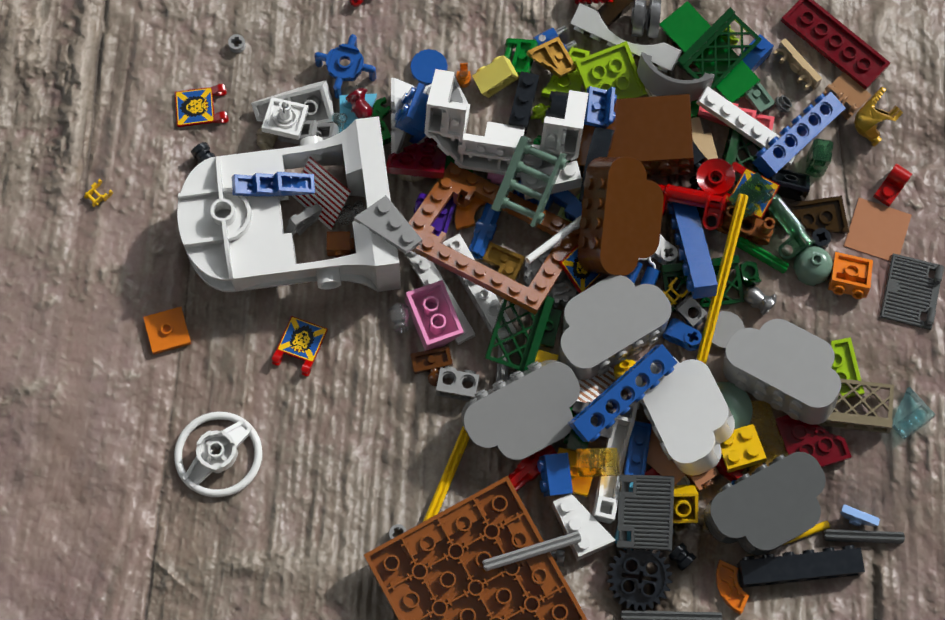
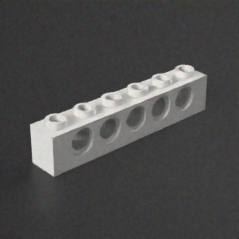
[443,234,517,347]

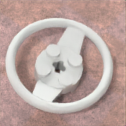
[174,412,262,497]

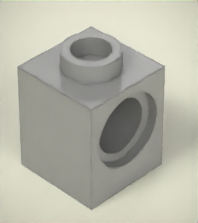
[674,295,707,326]

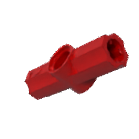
[508,445,557,492]

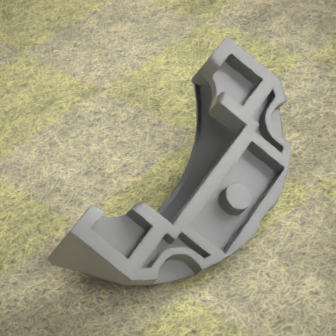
[637,52,715,102]

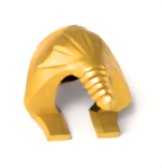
[854,87,903,147]

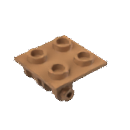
[823,72,872,120]

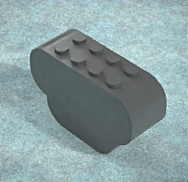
[703,452,826,556]

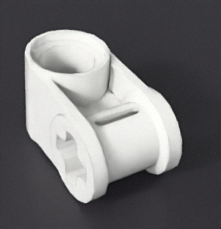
[651,234,678,265]

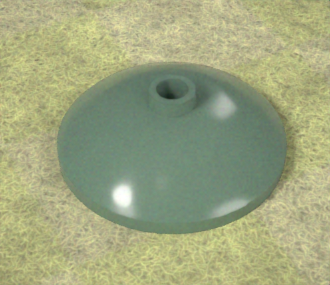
[716,382,753,429]

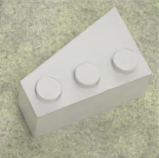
[551,494,616,561]

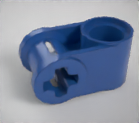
[663,318,702,351]

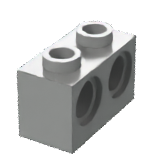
[436,366,479,401]

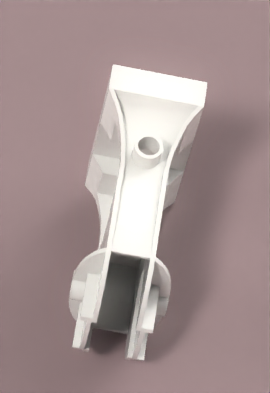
[177,116,401,292]

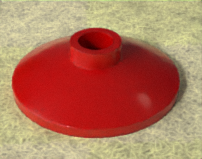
[696,158,735,195]

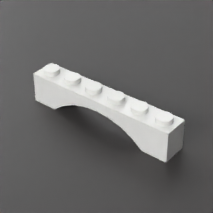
[570,3,682,73]
[592,403,638,524]

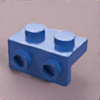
[584,86,617,128]

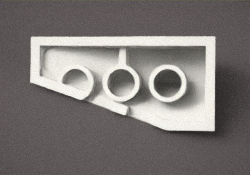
[391,78,414,154]
[251,80,334,123]

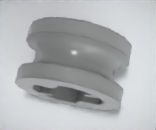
[228,34,246,53]
[389,524,407,540]

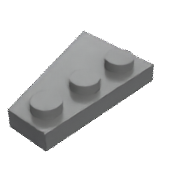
[354,195,422,254]

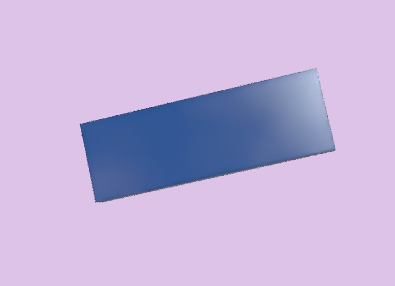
[624,421,652,475]

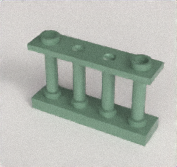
[491,136,568,227]

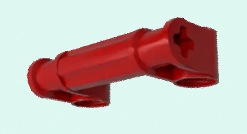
[654,181,728,230]

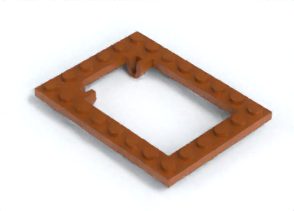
[408,162,580,315]

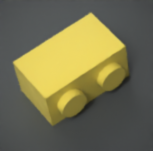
[472,55,519,98]

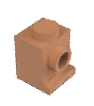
[687,467,720,494]

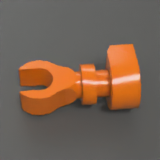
[456,63,471,88]

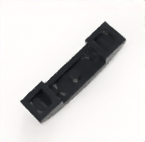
[579,126,615,203]

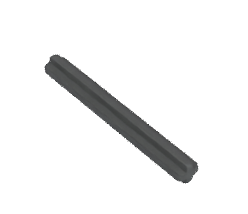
[620,610,722,620]

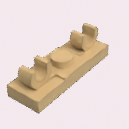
[773,38,822,91]

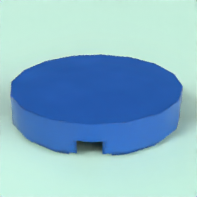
[410,49,448,85]

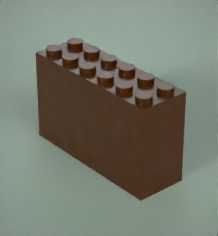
[577,94,694,178]

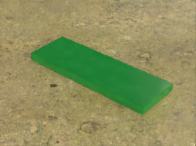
[659,1,760,103]

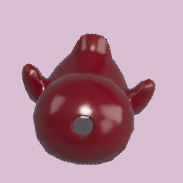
[346,88,373,119]

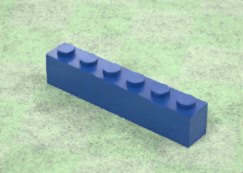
[667,202,718,299]

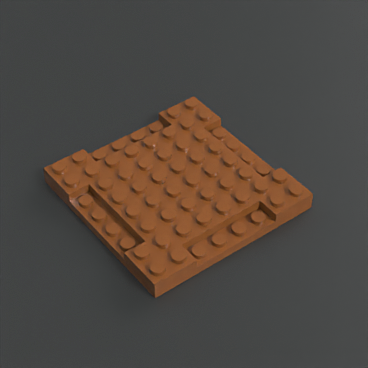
[363,476,587,620]

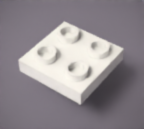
[262,97,308,140]

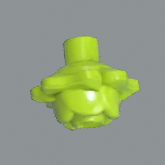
[530,103,551,123]

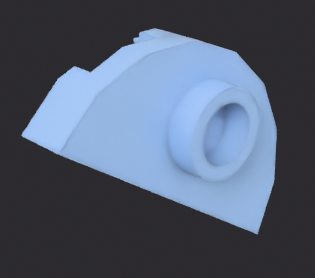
[840,504,880,526]

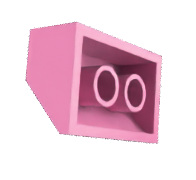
[405,280,464,351]

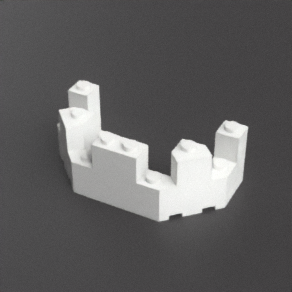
[424,69,588,177]

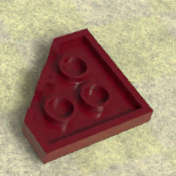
[386,137,447,179]
[774,415,852,468]

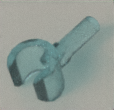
[332,113,347,133]

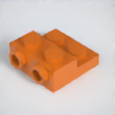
[828,252,873,299]

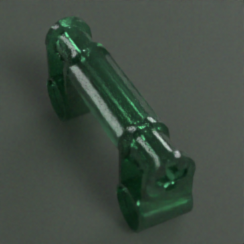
[745,194,816,261]

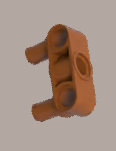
[716,206,775,245]

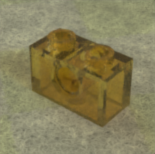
[576,448,620,477]

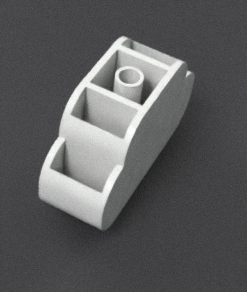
[635,357,735,476]

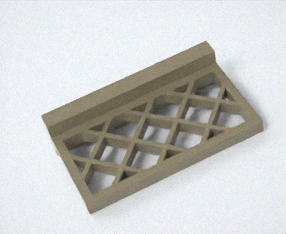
[817,379,894,434]

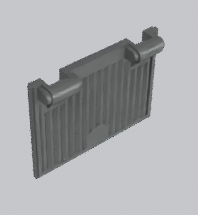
[880,253,944,330]
[617,474,675,551]

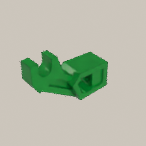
[372,97,391,145]

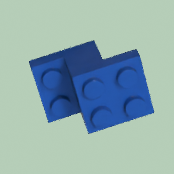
[395,83,429,144]

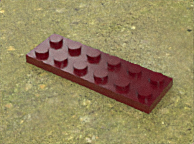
[781,0,890,90]

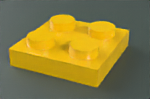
[720,424,767,473]

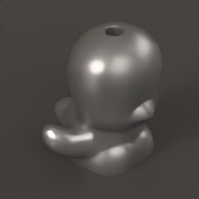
[743,286,777,315]

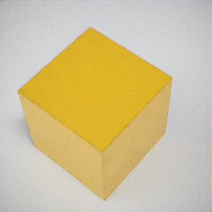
[673,485,698,523]

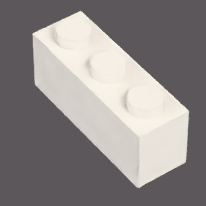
[520,161,582,200]

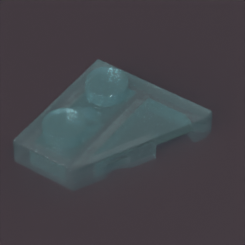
[892,387,935,439]

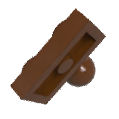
[410,346,453,386]

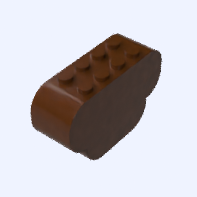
[578,157,664,276]

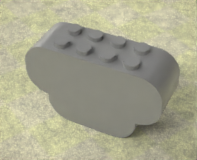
[559,275,671,380]
[723,319,841,425]
[461,360,580,460]

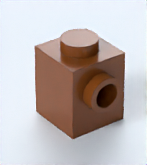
[327,231,355,258]

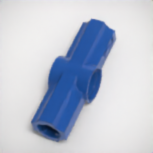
[469,203,501,259]

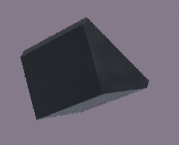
[770,168,810,202]

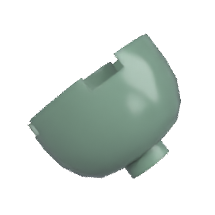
[793,246,833,286]

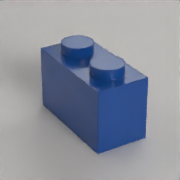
[537,453,573,497]

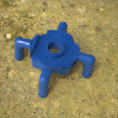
[314,34,376,99]

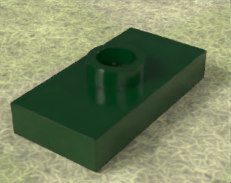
[540,308,562,349]

